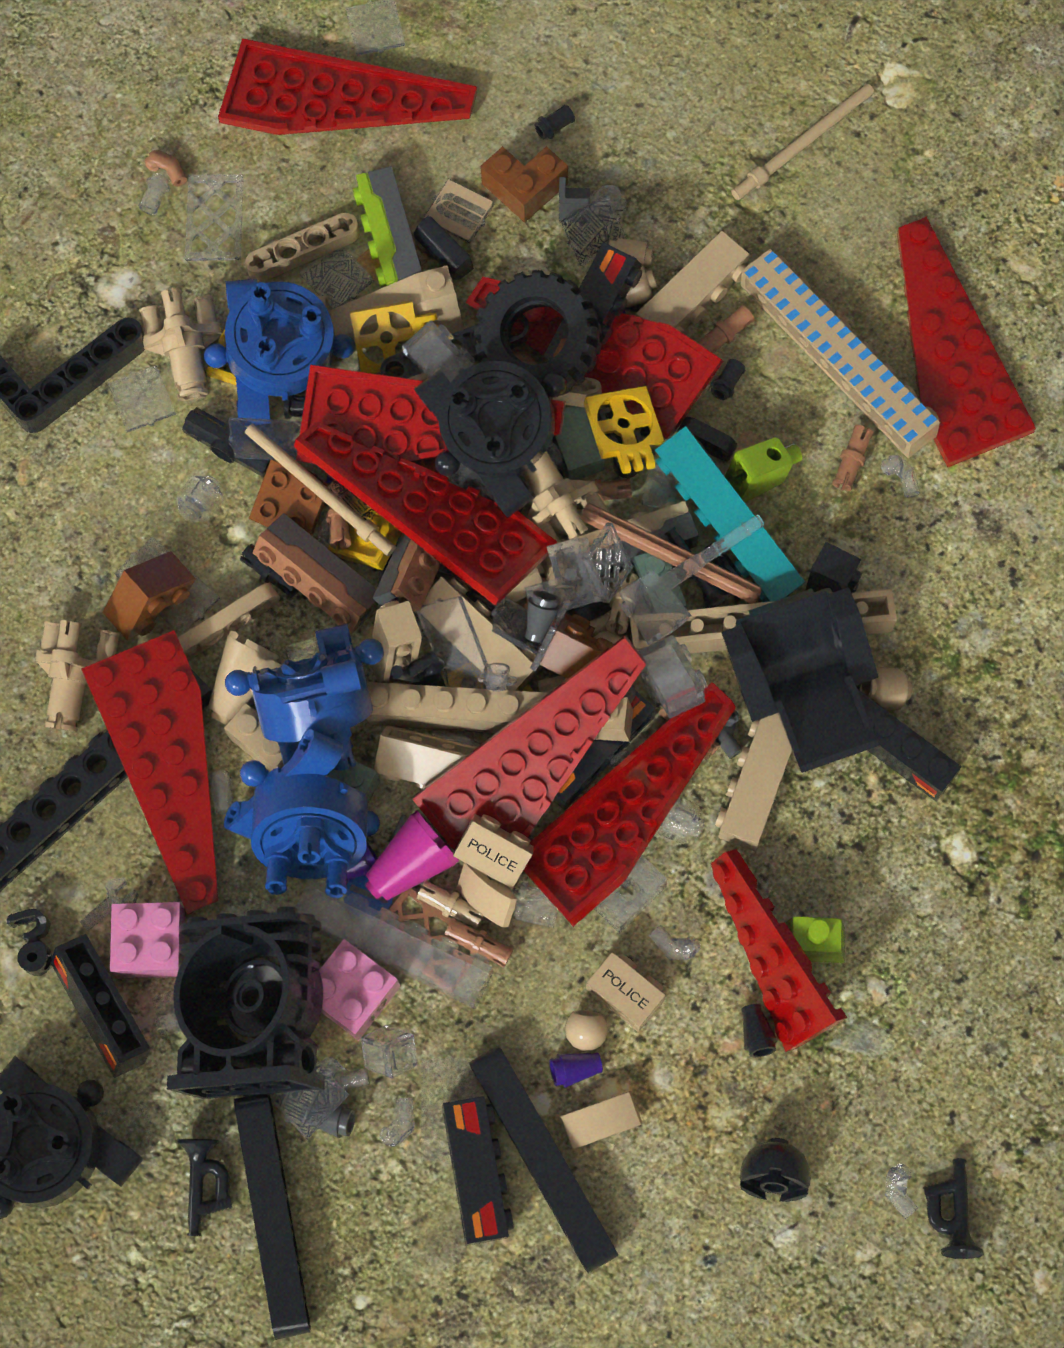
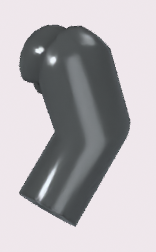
[716,710,743,759]

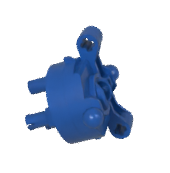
[204,279,355,429]
[225,624,384,771]
[224,729,380,898]

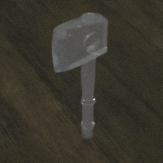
[619,514,764,645]

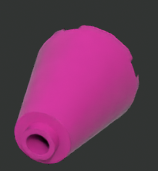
[364,810,460,900]

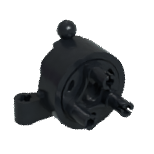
[414,361,567,518]
[0,1056,143,1219]

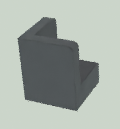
[559,177,590,222]

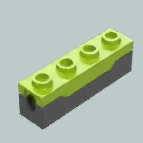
[352,166,422,287]

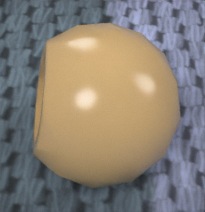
[565,1010,608,1051]

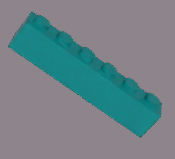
[655,426,806,602]

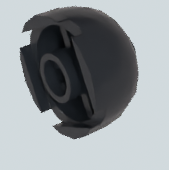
[740,1138,811,1202]

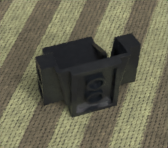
[721,587,879,773]

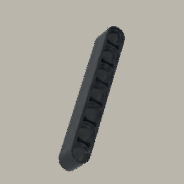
[468,1045,618,1274]
[234,1094,311,1340]

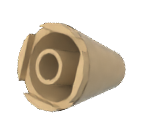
[208,630,286,725]

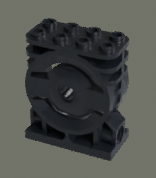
[167,906,325,1099]

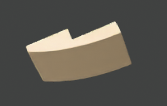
[456,862,517,927]
[561,1091,643,1149]

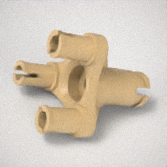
[139,288,222,401]
[521,451,609,557]
[35,620,121,732]

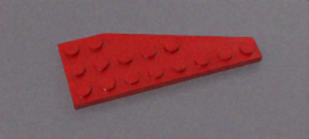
[218,38,477,135]
[897,217,1036,467]
[466,276,724,440]
[296,365,566,464]
[294,421,558,606]
[81,630,218,915]
[412,635,646,851]
[523,682,736,927]

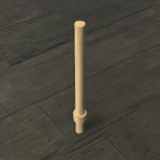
[731,84,874,201]
[245,424,396,556]

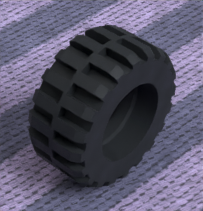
[474,270,602,399]

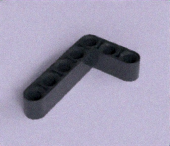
[0,317,145,433]

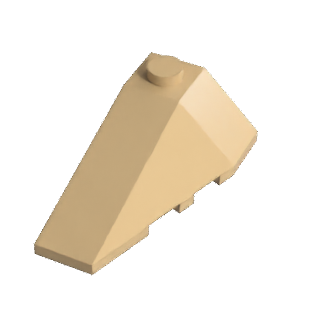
[328,266,464,344]

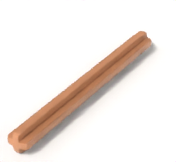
[580,503,762,604]

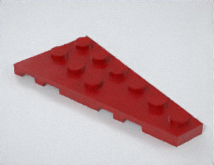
[710,849,847,1052]

